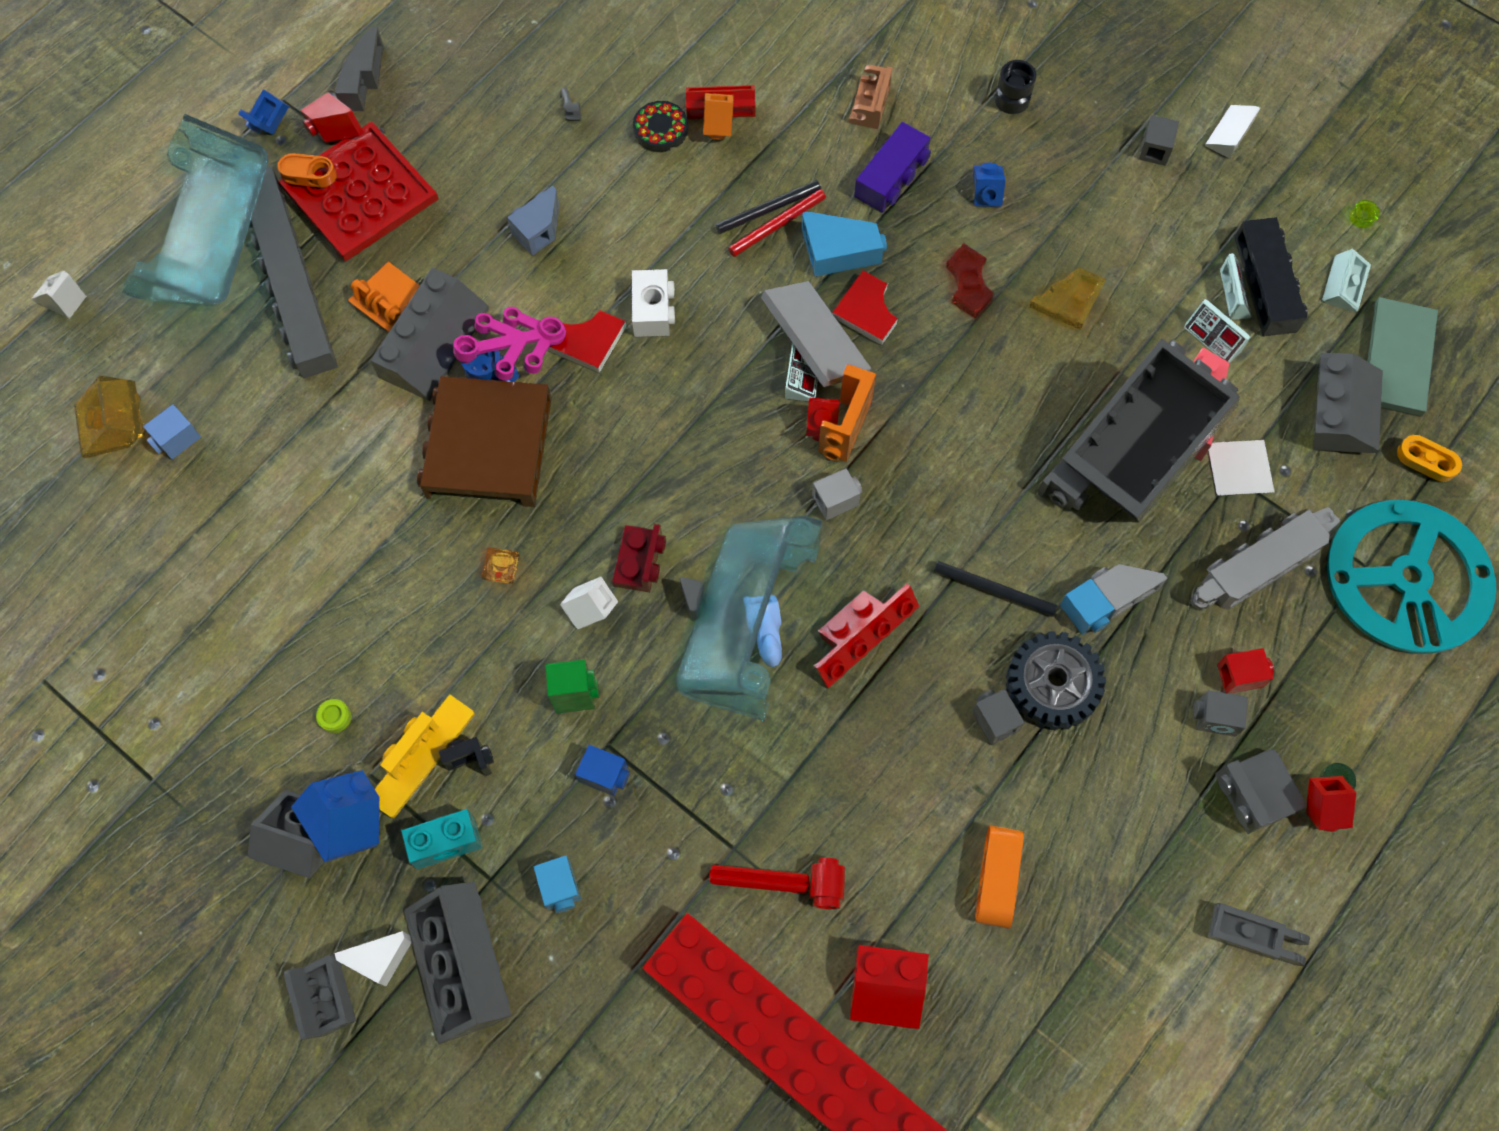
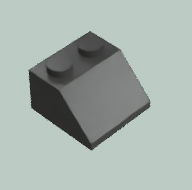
[248,789,324,878]

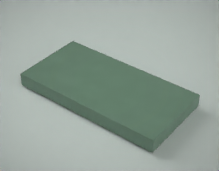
[1367,297,1438,416]

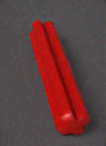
[709,865,810,894]

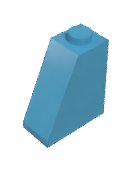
[801,212,887,277]

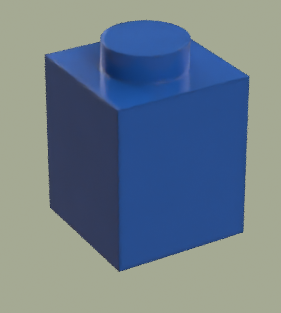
[575,745,630,797]

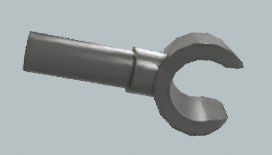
[561,88,581,120]

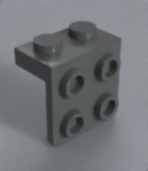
[1215,749,1306,834]

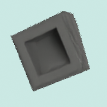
[680,577,704,621]

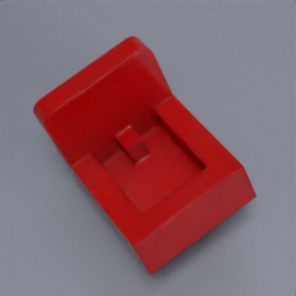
[806,398,840,441]

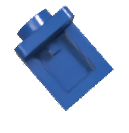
[238,89,289,135]
[973,163,1006,206]

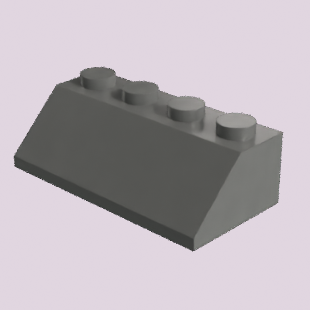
[370,268,489,401]
[404,881,512,1044]

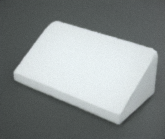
[1205,105,1260,158]

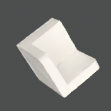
[560,577,618,629]

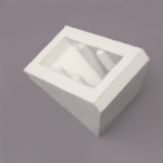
[31,271,87,319]
[335,931,412,986]

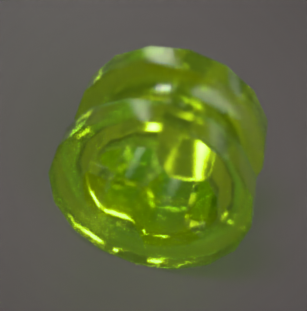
[1349,200,1380,228]

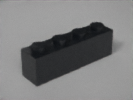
[1234,217,1308,337]

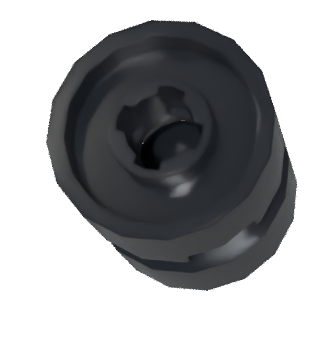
[994,60,1037,114]

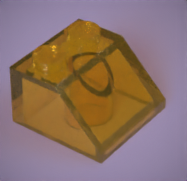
[74,375,144,458]

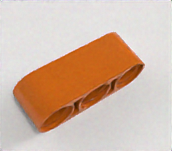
[975,825,1024,929]

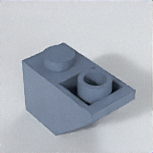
[507,186,560,256]

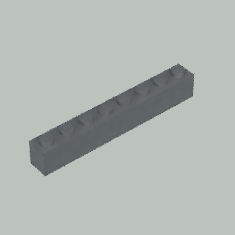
[237,166,338,378]

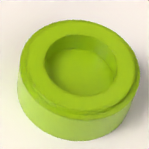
[316,699,352,733]

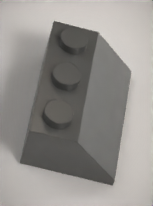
[1313,353,1383,453]

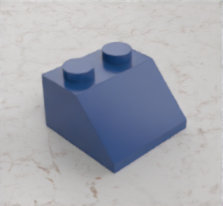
[291,770,380,862]

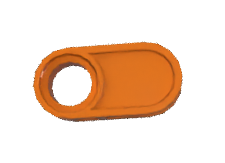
[278,153,337,187]

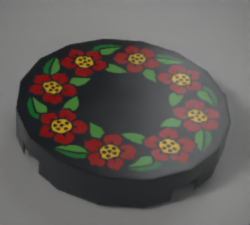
[633,101,688,152]

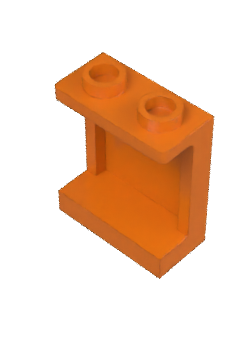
[818,364,876,462]

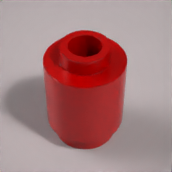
[810,858,845,910]

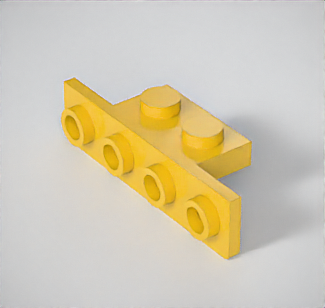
[375,694,475,818]

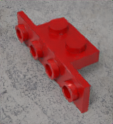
[814,584,920,688]

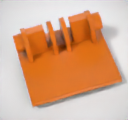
[348,261,420,332]

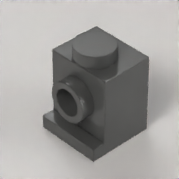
[1037,460,1091,512]

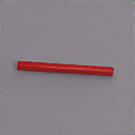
[728,189,826,257]

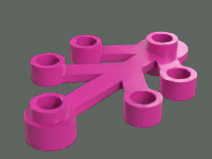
[453,307,566,380]

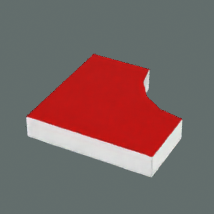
[832,270,898,345]
[547,310,626,373]

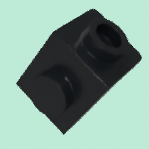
[439,737,494,776]

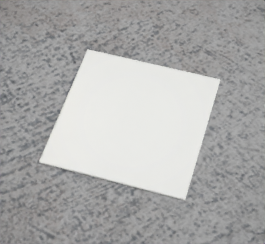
[1208,440,1274,495]

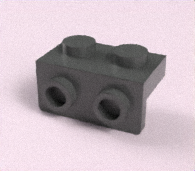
[284,954,356,1040]

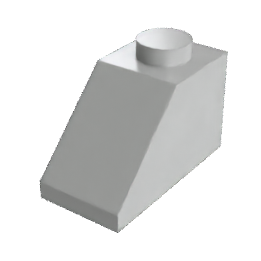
[1091,564,1168,620]

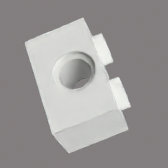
[632,269,675,337]

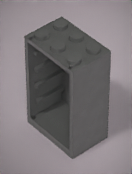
[1062,338,1240,522]

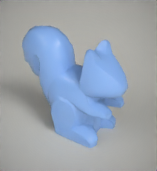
[746,595,782,667]

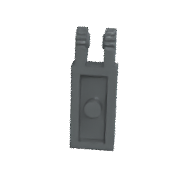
[1208,903,1310,966]

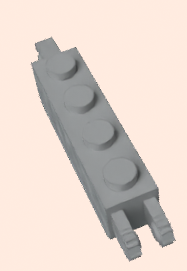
[1190,507,1340,611]

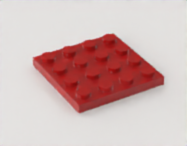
[278,121,439,262]

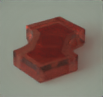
[946,243,993,318]

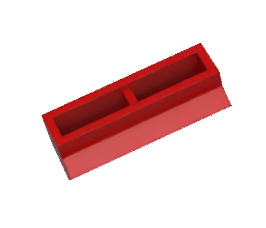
[686,85,756,119]

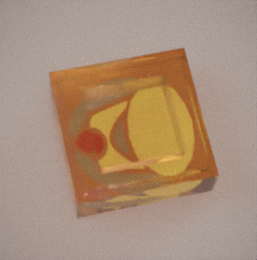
[481,547,520,584]

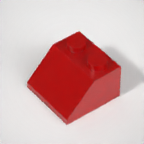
[849,945,929,1030]

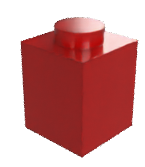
[1217,648,1274,694]
[1306,776,1356,832]

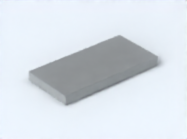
[761,281,871,387]

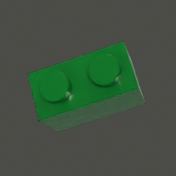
[545,659,600,714]

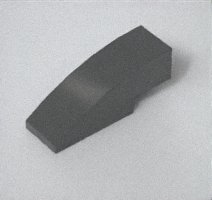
[335,26,384,111]

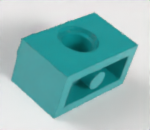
[401,809,483,869]

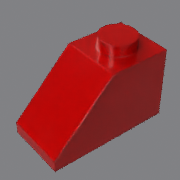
[300,92,364,142]

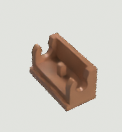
[849,65,893,129]

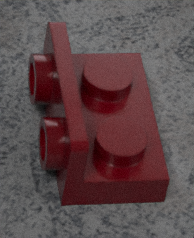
[612,524,666,593]

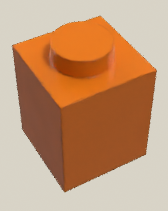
[703,93,733,140]

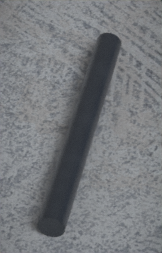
[715,180,821,234]
[934,561,1057,617]

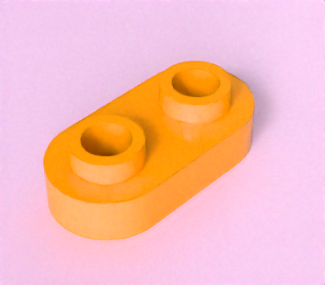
[1397,435,1462,482]

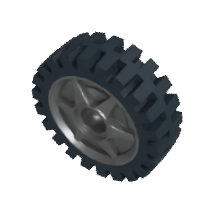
[1006,631,1106,731]

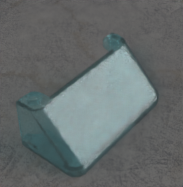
[122,114,269,307]
[676,516,823,721]

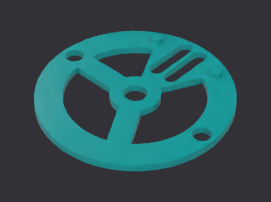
[1327,500,1496,654]

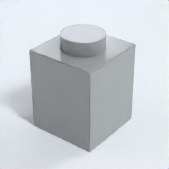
[812,468,862,521]

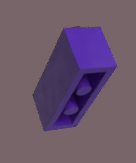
[854,122,931,213]

